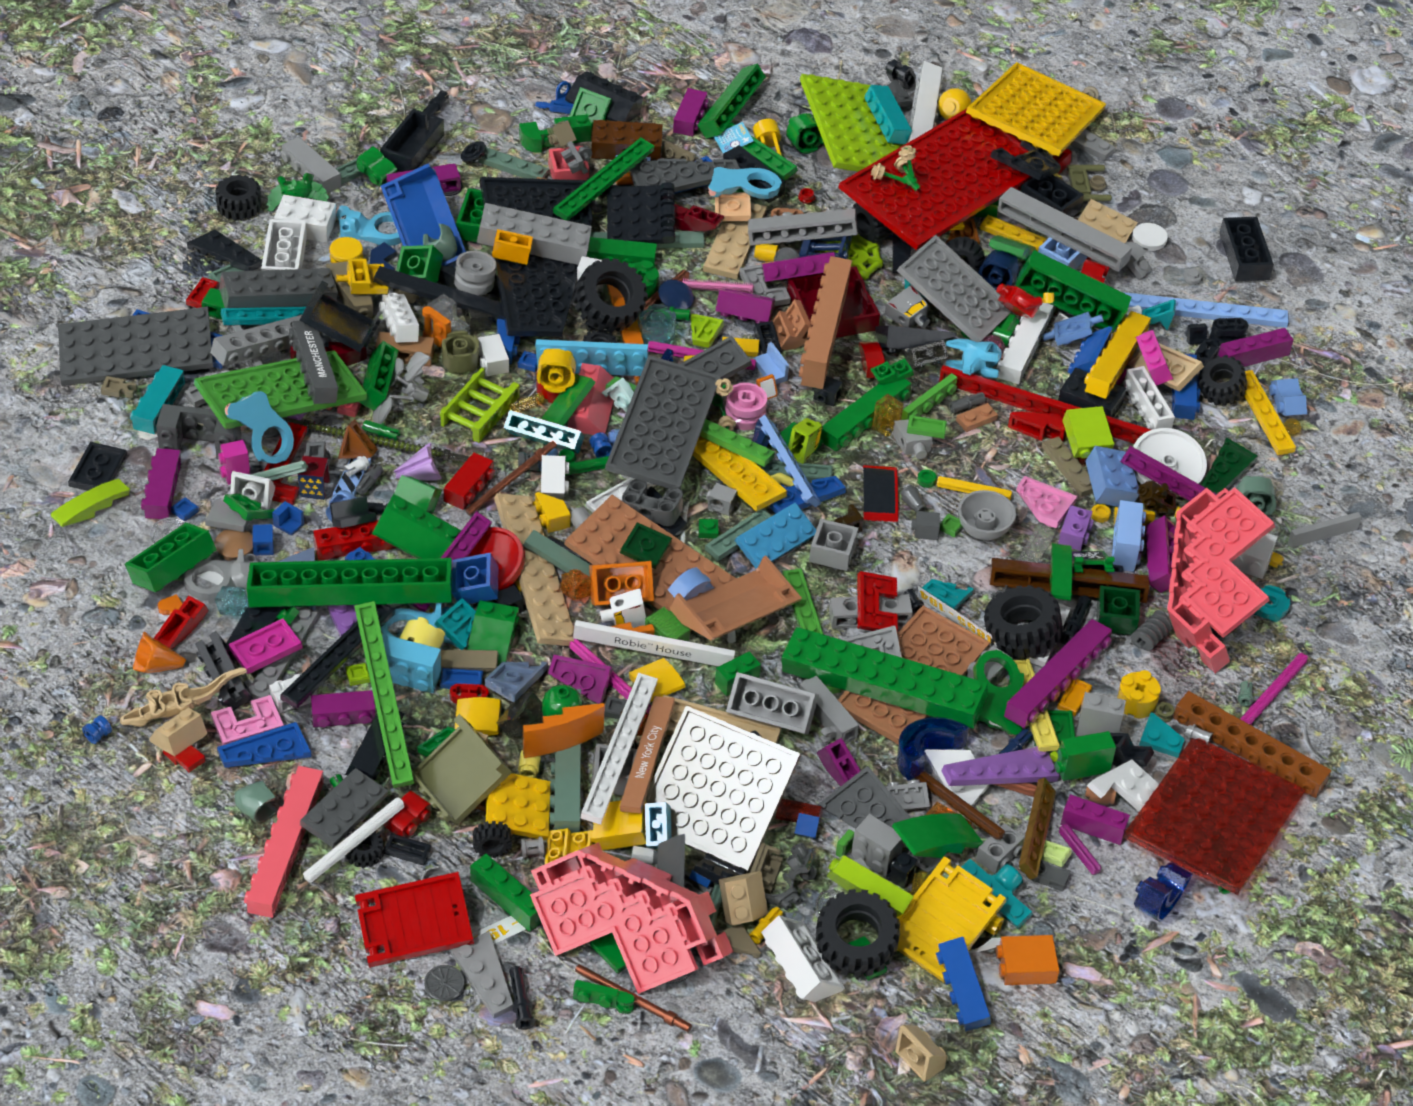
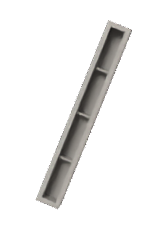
[998,187,1132,272]

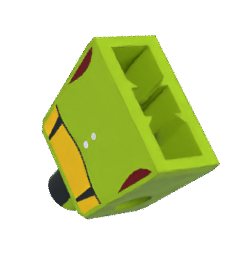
[789,418,823,464]

